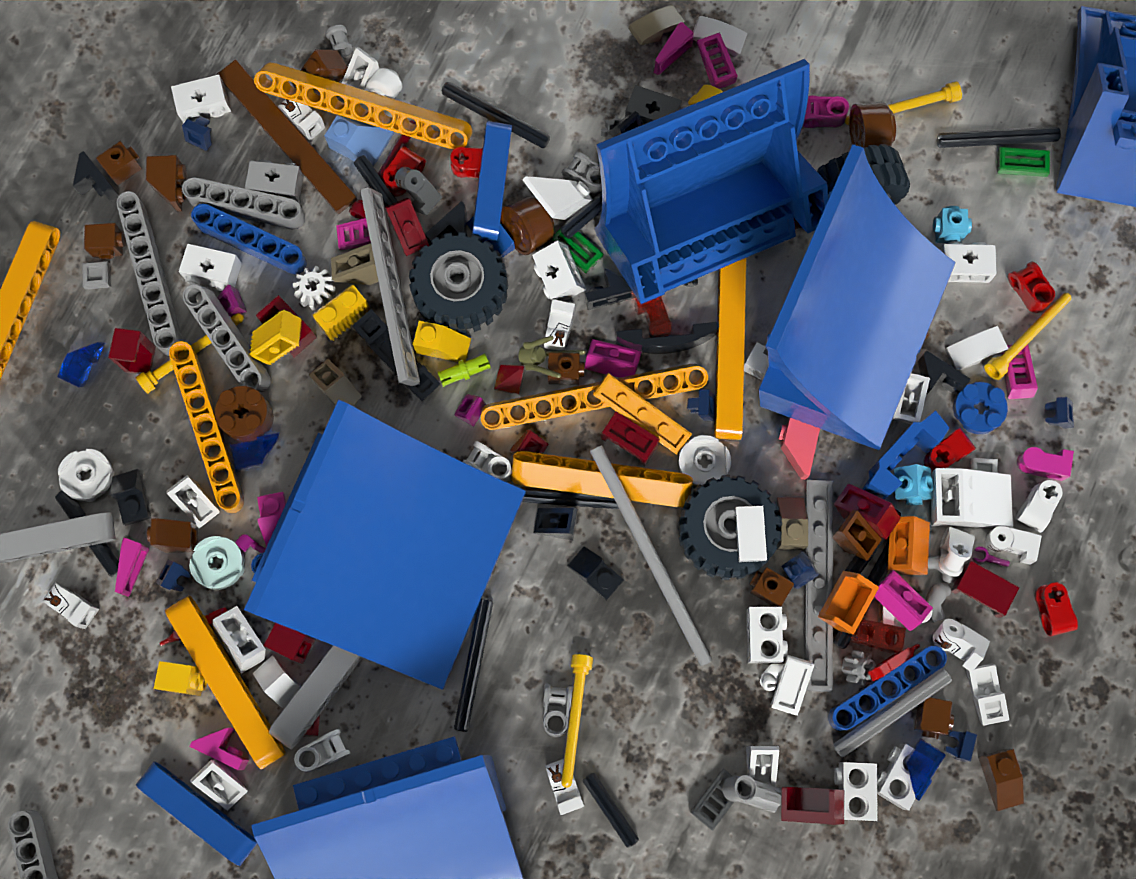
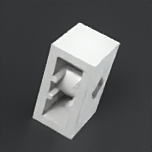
[171,75,231,123]
[532,241,586,302]
[940,241,997,283]
[179,244,242,292]
[213,606,266,674]

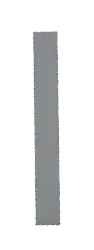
[360,187,420,386]
[804,479,833,692]

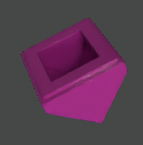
[217,285,247,317]
[454,394,486,427]

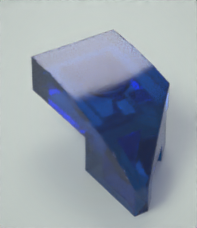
[57,342,105,387]
[230,433,279,472]
[906,738,946,801]

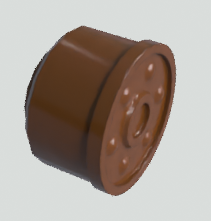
[849,102,896,148]
[500,196,554,255]

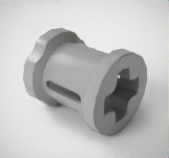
[325,25,353,57]

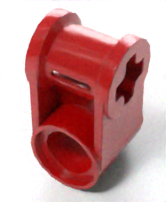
[383,147,426,197]
[450,147,483,178]
[1008,261,1055,313]
[923,428,976,473]
[1035,582,1078,637]

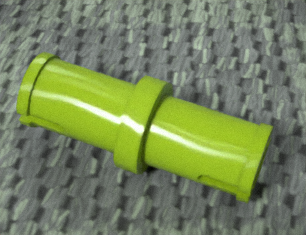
[437,353,491,387]

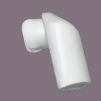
[760,664,784,691]

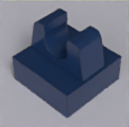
[182,116,212,151]
[687,389,715,421]
[1045,397,1074,429]
[781,551,820,589]
[156,559,191,591]
[944,731,977,762]

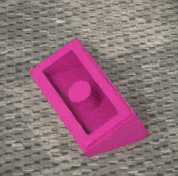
[585,339,641,378]
[874,570,933,631]

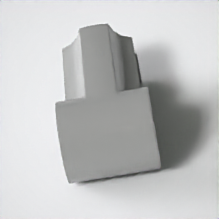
[722,775,782,812]

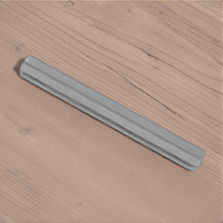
[833,668,952,757]

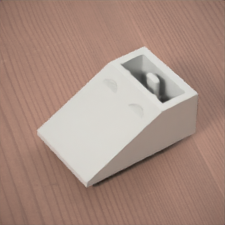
[931,468,1013,528]

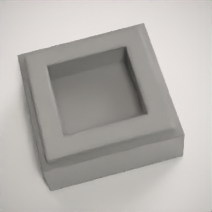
[82,261,111,290]

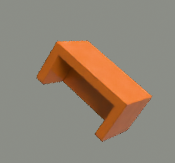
[888,516,930,575]
[818,571,879,634]

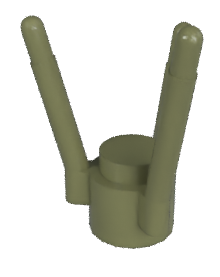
[519,335,586,378]

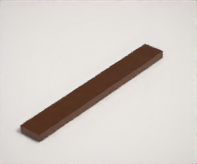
[217,60,357,215]

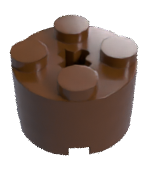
[215,386,274,444]

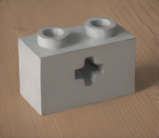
[245,159,304,203]

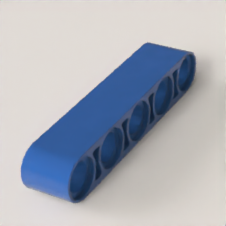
[472,121,512,241]
[191,204,307,275]
[828,646,947,730]
[136,761,257,866]

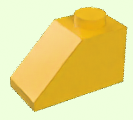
[413,321,471,362]

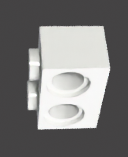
[746,607,788,663]
[877,744,935,810]
[834,762,877,821]

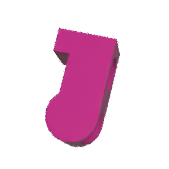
[1017,447,1074,481]

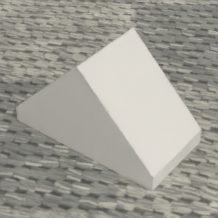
[342,47,379,91]
[893,373,930,424]
[166,475,220,528]
[253,655,302,709]
[746,746,779,787]
[190,760,248,811]

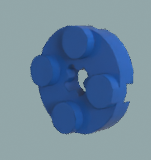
[953,382,1008,434]

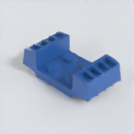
[862,411,949,500]

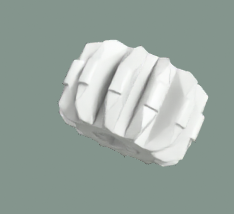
[293,266,337,310]

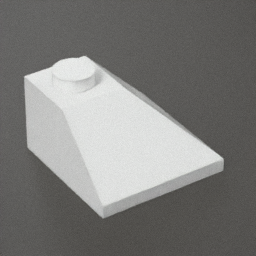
[523,176,593,220]

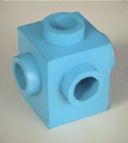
[933,206,972,243]
[894,464,934,506]

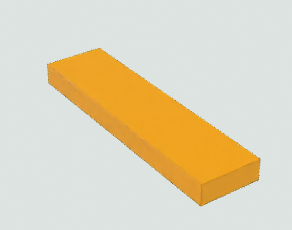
[593,373,692,455]

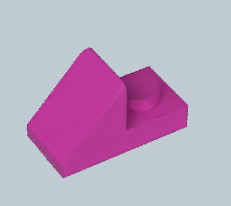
[257,491,286,547]
[189,727,249,770]

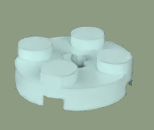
[189,536,245,590]

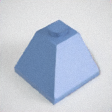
[324,115,395,167]

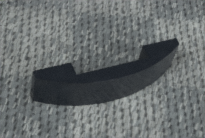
[352,309,441,401]
[616,322,719,354]

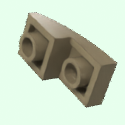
[628,5,685,45]

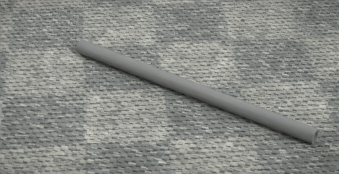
[590,445,712,666]

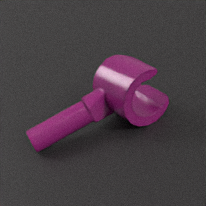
[235,534,266,553]
[972,547,1010,567]

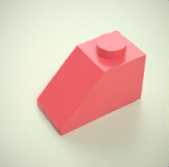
[778,418,820,480]

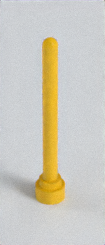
[845,81,962,125]
[984,293,1071,380]
[135,313,244,394]
[561,654,593,788]

